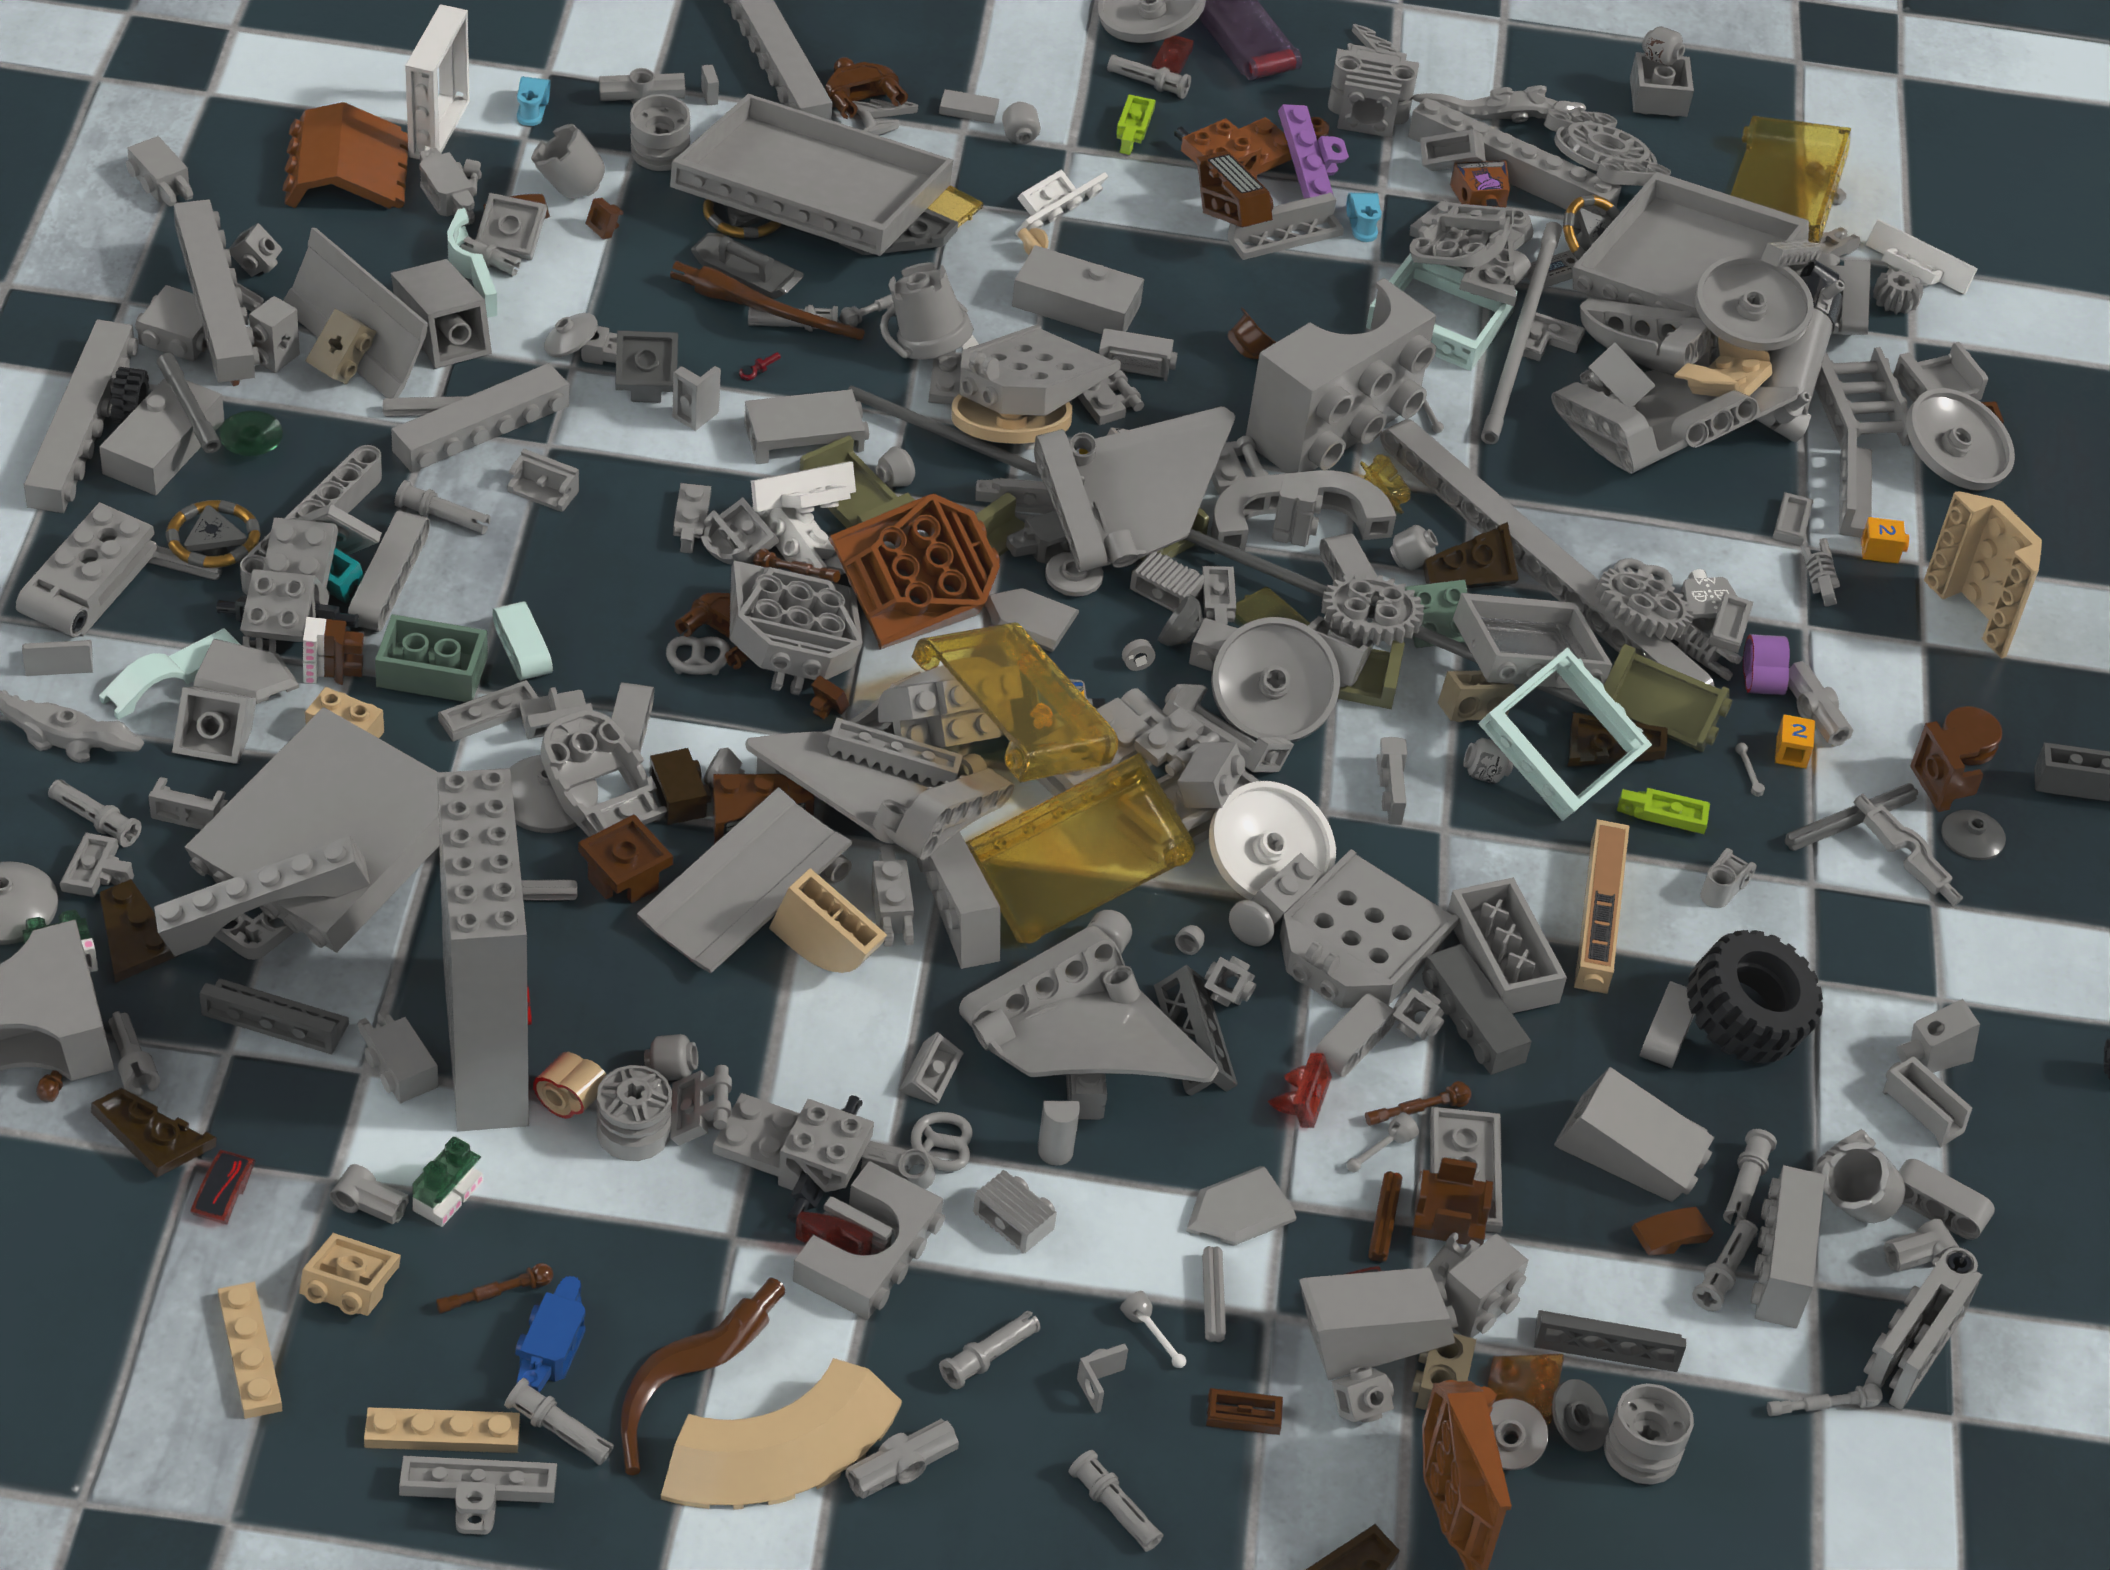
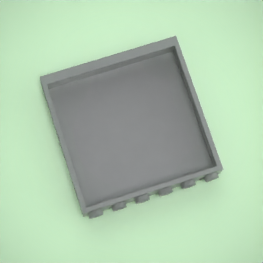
[1573,172,1809,318]
[185,707,439,953]

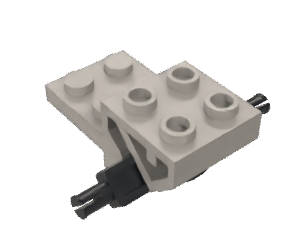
[216,517,359,642]
[713,1093,874,1224]

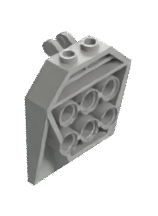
[960,325,1121,416]
[729,560,863,695]
[1279,849,1460,1008]

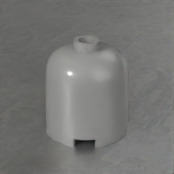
[531,124,605,199]
[1822,1142,1905,1224]

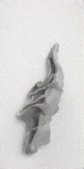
[1413,85,1586,123]
[0,690,144,763]

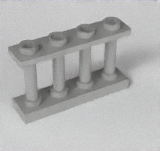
[1815,347,1910,449]

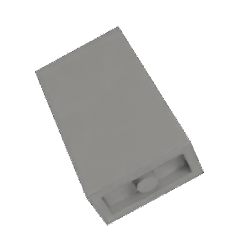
[744,389,869,464]
[1162,684,1294,772]

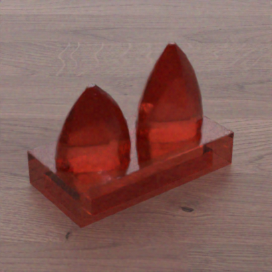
[1268,1053,1332,1128]

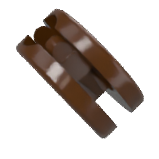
[1942,706,2003,765]

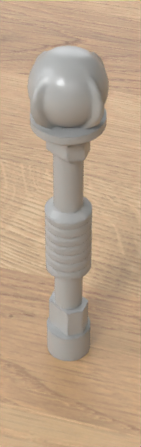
[839,294,893,327]
[1767,1383,1883,1417]

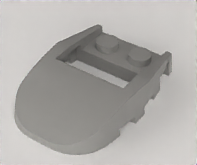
[1410,203,1514,267]
[541,710,667,837]

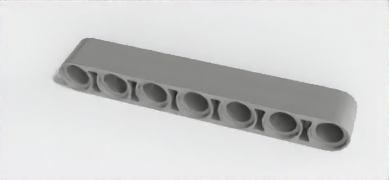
[240,445,382,595]

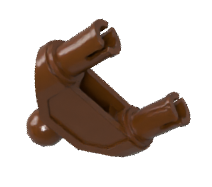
[825,57,908,119]
[675,593,750,669]

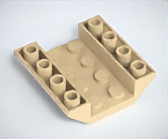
[1924,491,2042,659]

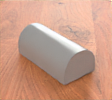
[1038,1101,1080,1166]

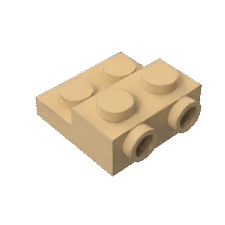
[299,1233,401,1316]

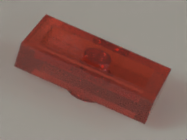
[1152,35,1194,75]

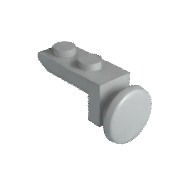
[1229,853,1324,946]

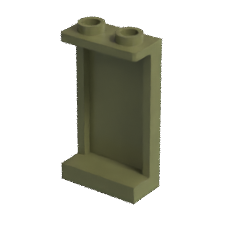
[800,435,915,528]
[1338,640,1405,709]
[1604,644,1733,752]

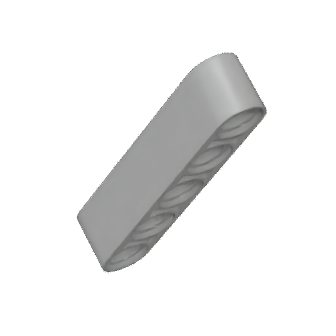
[348,511,430,631]

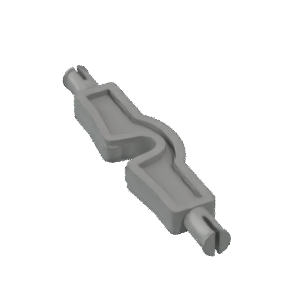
[1853,794,1963,906]

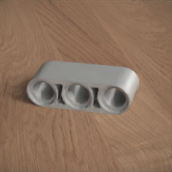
[1319,533,1378,604]
[611,682,654,754]
[1640,981,1695,1069]
[1313,993,1396,1077]
[1899,1159,1995,1240]

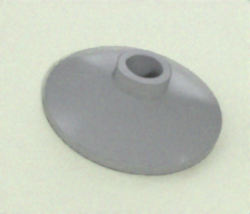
[544,313,598,357]
[1490,1399,1548,1471]

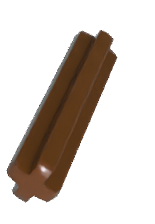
[1368,1171,1403,1263]

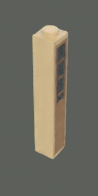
[1574,819,1630,994]

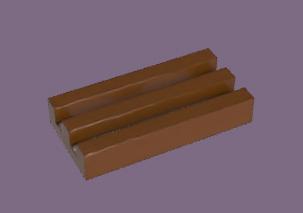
[1206,1388,1283,1435]

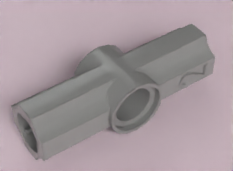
[599,68,685,104]
[1788,661,1853,747]
[846,1418,959,1499]

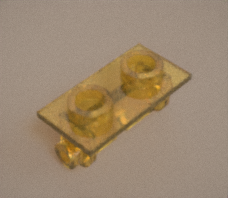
[1360,454,1411,514]

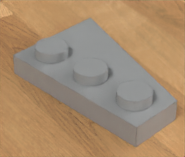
[1459,232,1516,306]

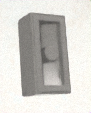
[899,1032,964,1105]

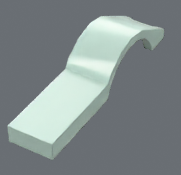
[447,208,497,317]
[99,628,241,720]

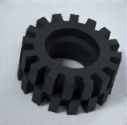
[110,367,149,423]

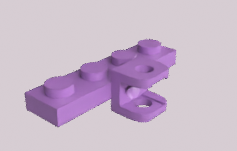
[1278,104,1349,199]

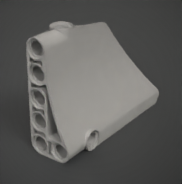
[1034,406,1235,572]
[745,732,1014,860]
[959,926,1219,1083]

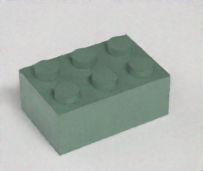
[375,614,488,702]

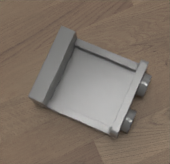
[1893,342,1988,402]

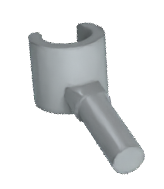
[463,159,482,195]

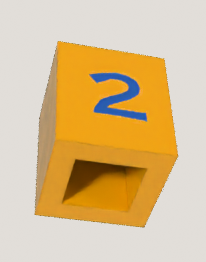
[1861,517,1909,564]
[1775,714,1815,769]

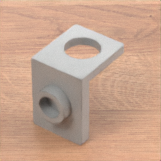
[1077,1344,1128,1413]

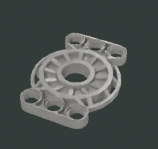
[1544,109,1671,186]

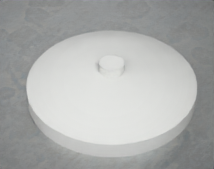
[1209,781,1336,901]

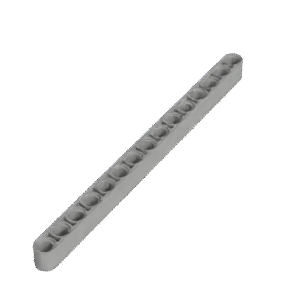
[1380,419,1715,687]

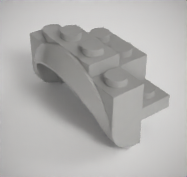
[878,660,1022,748]

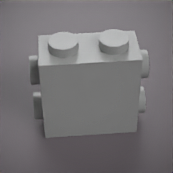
[135,285,208,362]

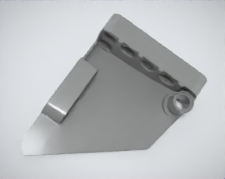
[1551,369,1799,474]

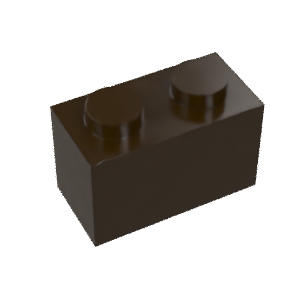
[649,748,711,825]

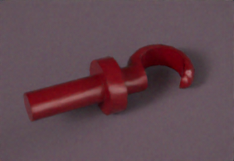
[739,352,781,380]

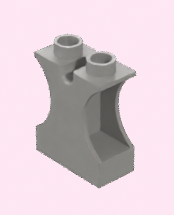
[0,920,115,1081]

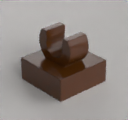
[585,198,624,239]
[810,675,850,720]

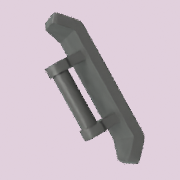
[691,233,804,299]

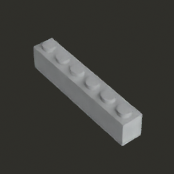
[391,363,569,473]

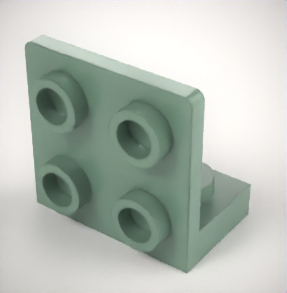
[1405,580,1467,648]

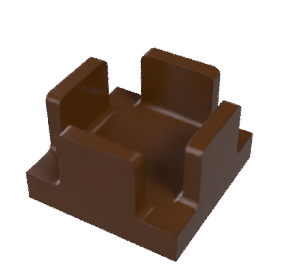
[1910,721,1983,812]
[578,814,673,903]
[1412,1157,1493,1247]

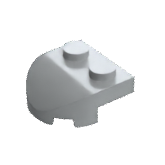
[701,497,780,565]

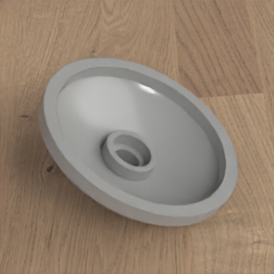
[510,755,598,833]
[0,862,58,945]

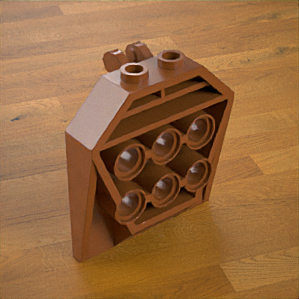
[829,493,1000,650]
[1422,1380,1512,1570]

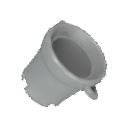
[880,262,974,360]

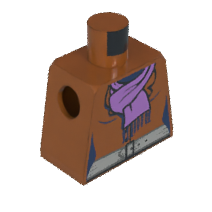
[1450,160,1510,208]

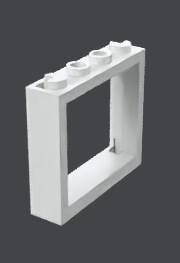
[405,4,470,159]

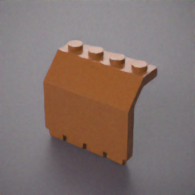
[283,102,408,209]

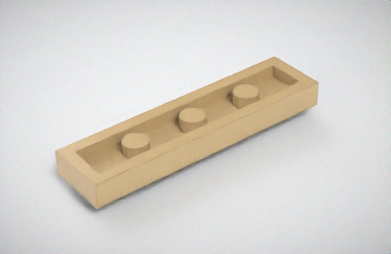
[218,1281,283,1419]
[364,1407,520,1453]

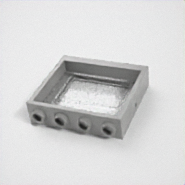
[1453,593,1612,689]

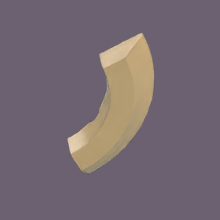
[661,1358,902,1510]

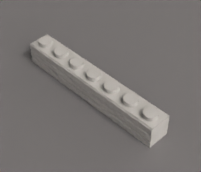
[1761,239,1821,267]

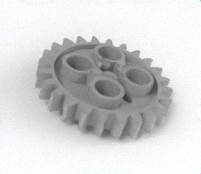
[1595,567,1694,640]
[1321,573,1424,646]

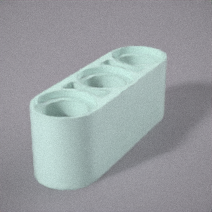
[492,601,553,681]

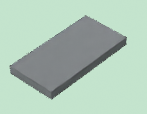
[1430,1107,1503,1233]

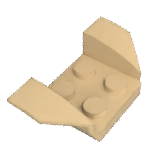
[1674,337,1772,397]

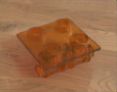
[1488,1354,1564,1425]

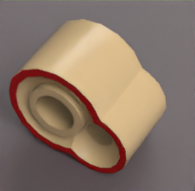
[533,1052,607,1119]

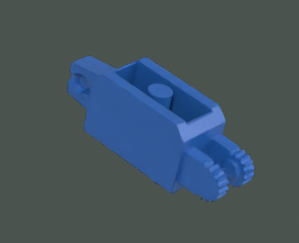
[515,1275,586,1393]

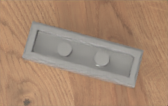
[438,680,538,742]

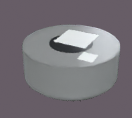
[1122,639,1155,671]

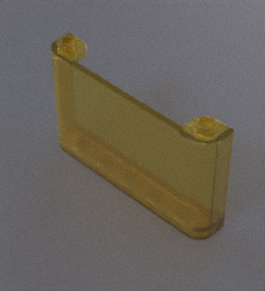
[1731,116,1851,243]
[911,622,1118,783]
[965,753,1195,943]

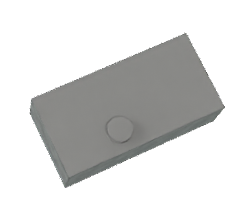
[1012,245,1144,335]
[99,378,224,496]

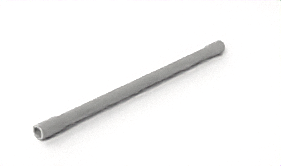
[1481,222,1562,444]

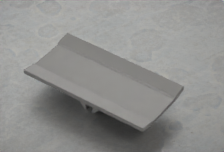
[283,228,428,398]
[637,787,852,973]

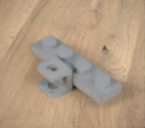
[399,1456,557,1535]

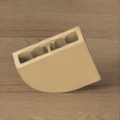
[769,868,887,973]

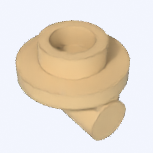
[1017,228,1049,255]

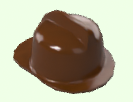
[1228,307,1276,359]

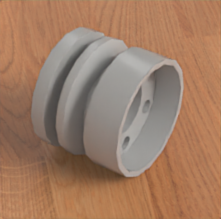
[630,94,690,171]
[597,1065,672,1161]
[1604,1383,1694,1485]

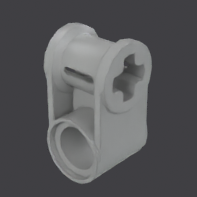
[1700,848,1757,908]

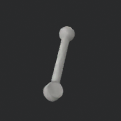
[1423,395,1444,433]
[1735,742,1765,797]

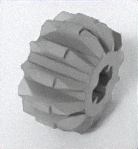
[1873,269,1923,315]

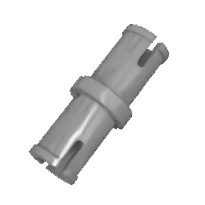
[461,236,521,276]

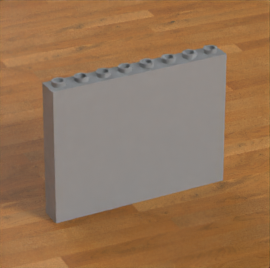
[670,94,954,256]

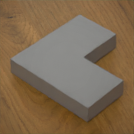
[1523,312,1586,362]

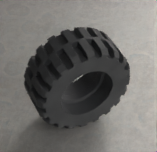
[1687,930,1823,1063]

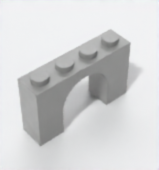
[793,1161,945,1320]

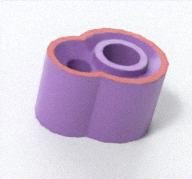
[1743,634,1790,695]

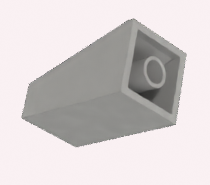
[391,259,492,368]
[1554,1067,1714,1202]
[1299,1267,1458,1380]

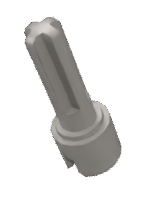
[108,1011,160,1097]

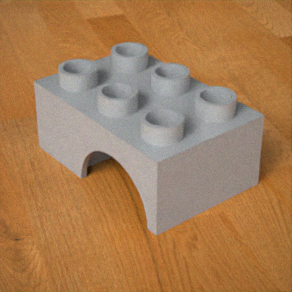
[1246,278,1436,473]

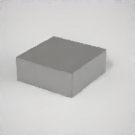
[701,65,719,105]

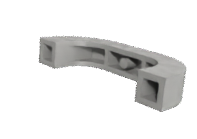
[1211,470,1396,554]

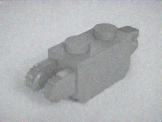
[420,148,476,225]
[871,845,914,946]

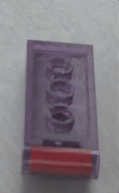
[1199,0,1302,80]

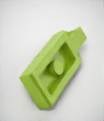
[1116,94,1156,155]
[1617,788,1710,834]

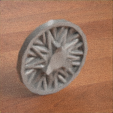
[1045,551,1104,596]

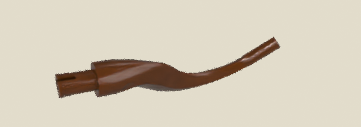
[670,261,865,340]
[621,1277,785,1475]

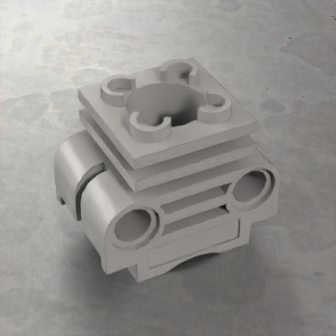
[1328,44,1419,138]

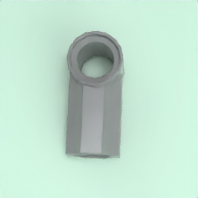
[861,1141,935,1189]
[329,1164,409,1224]
[1883,1219,1960,1272]

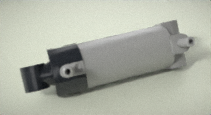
[1756,259,1845,442]

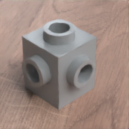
[229,223,282,277]
[1204,956,1256,1007]
[1393,988,1444,1040]
[1331,1366,1394,1422]

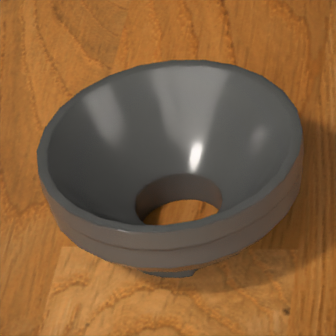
[1157,593,1204,646]

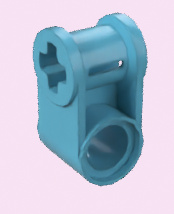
[517,76,551,126]
[1346,193,1382,242]

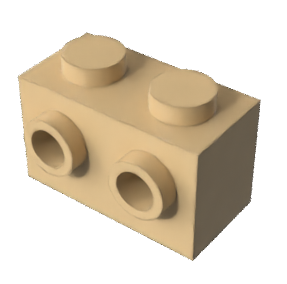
[305,687,384,738]

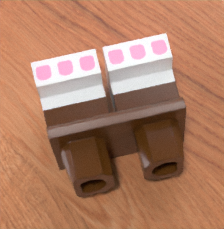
[303,617,364,685]

